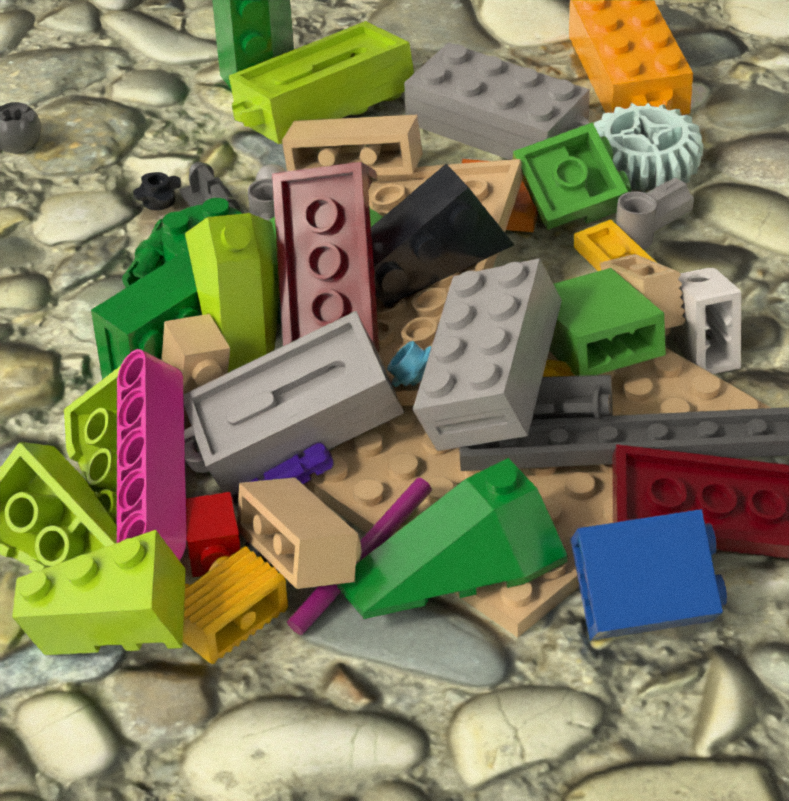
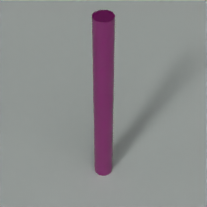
[287,477,432,635]

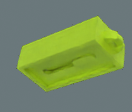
[229,21,414,144]

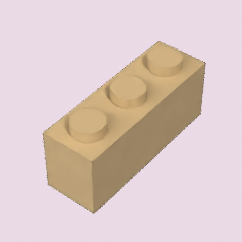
[282,115,423,176]
[237,478,361,589]

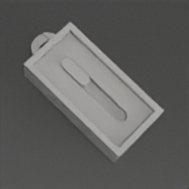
[404,42,590,160]
[413,258,562,451]
[184,311,404,496]

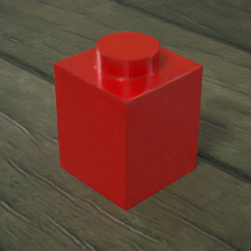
[186,492,240,577]

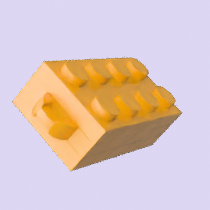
[569,0,693,115]

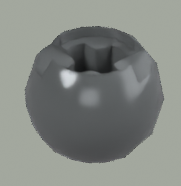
[0,102,42,154]

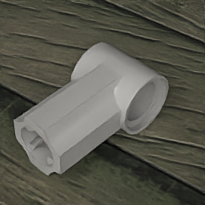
[615,177,694,249]

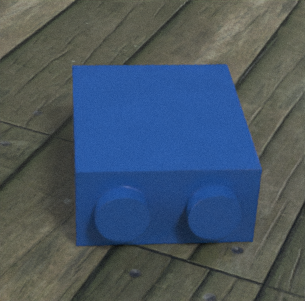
[570,509,727,641]

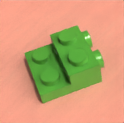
[513,122,631,230]

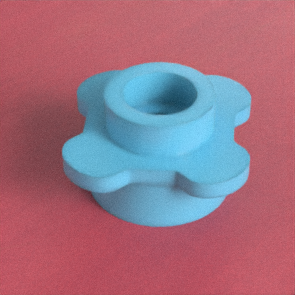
[387,341,432,387]

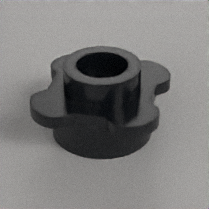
[133,172,182,210]

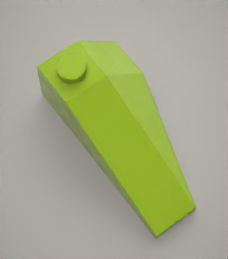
[185,213,280,373]
[64,366,121,526]
[0,442,117,571]

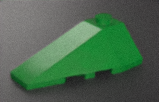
[337,458,568,619]

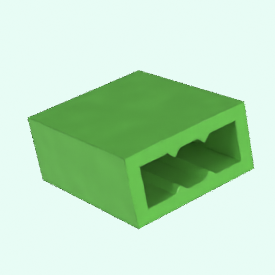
[549,268,666,376]

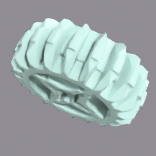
[594,103,703,193]

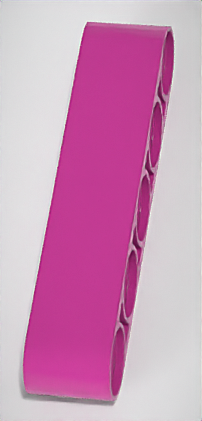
[117,349,187,561]

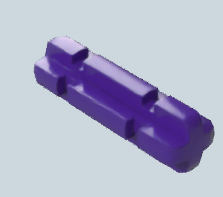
[248,442,334,484]

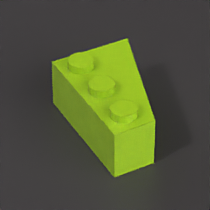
[12,530,186,655]

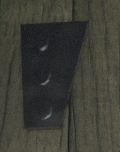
[371,163,514,306]

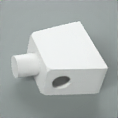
[671,268,741,374]

